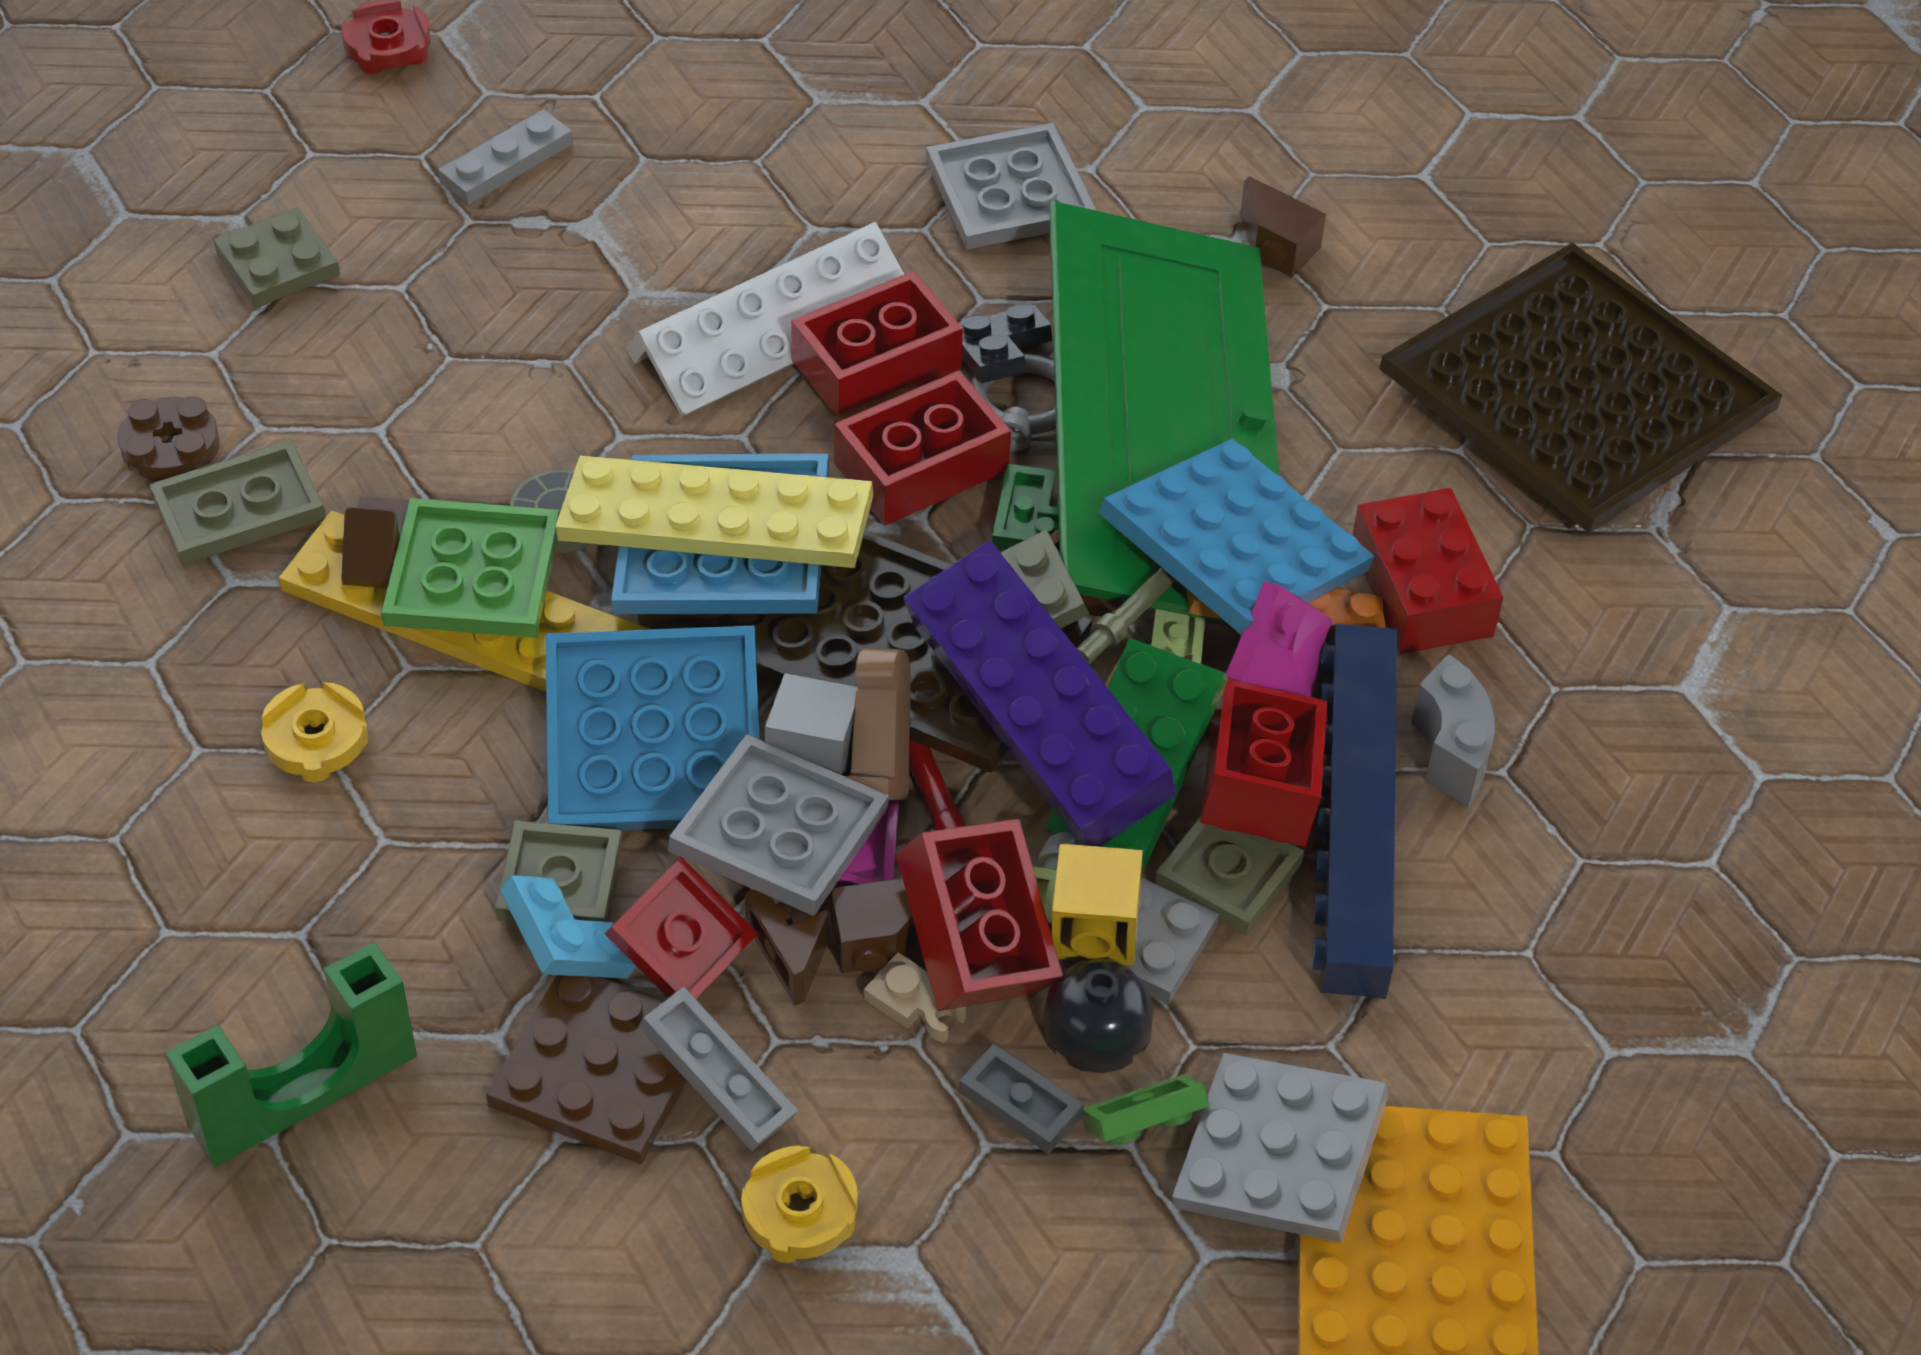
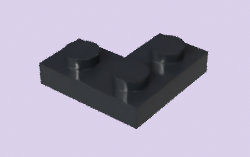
[959,305,1053,384]

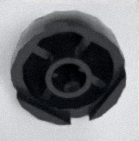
[1042,958,1154,1073]

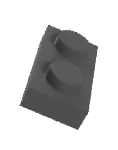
[959,1043,1084,1154]

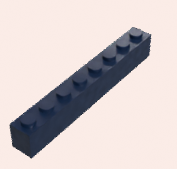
[1311,624,1397,999]

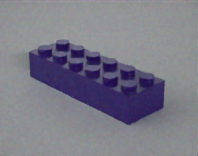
[903,540,1177,847]

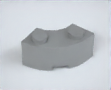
[1411,654,1495,807]

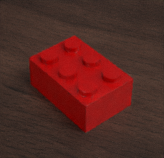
[791,271,963,416]
[834,370,1011,526]
[1352,488,1504,654]
[1200,679,1327,847]
[896,819,1063,1011]

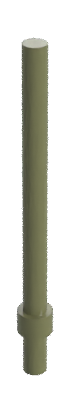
[1076,567,1176,665]

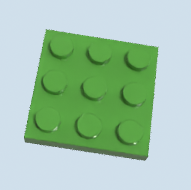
[381,498,560,638]

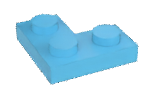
[499,875,637,978]

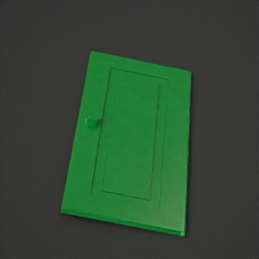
[1049,200,1280,623]

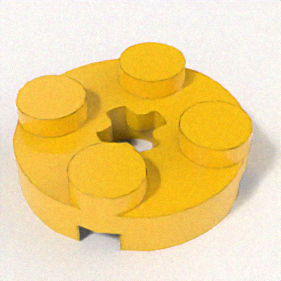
[261,682,369,783]
[741,1145,858,1263]

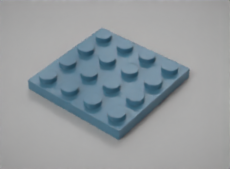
[1099,439,1375,635]
[611,453,830,614]
[546,626,760,831]

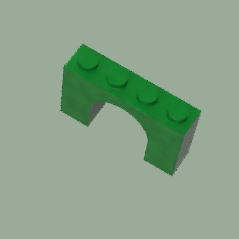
[165,942,417,1168]

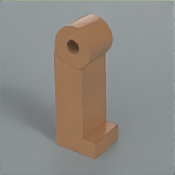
[845,648,911,801]

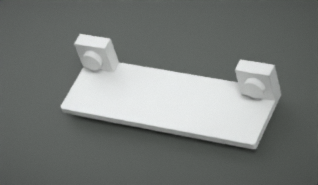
[625,222,904,416]

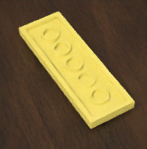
[555,455,873,568]

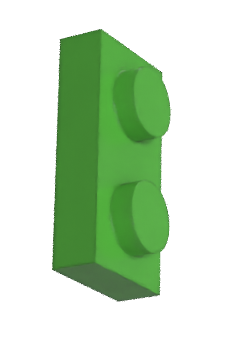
[1083,1074,1209,1144]

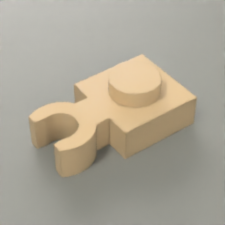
[864,952,966,1042]

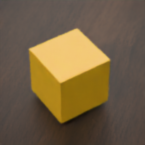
[1052,844,1143,966]

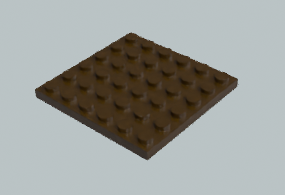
[1379,242,1782,533]

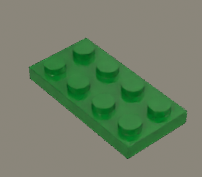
[1045,638,1228,871]

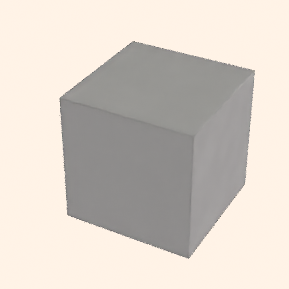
[765,673,858,776]

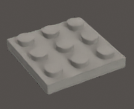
[926,123,1097,250]
[668,734,889,916]
[1172,1053,1389,1243]

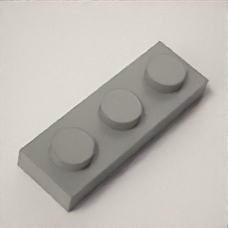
[438,109,573,205]
[638,987,798,1152]

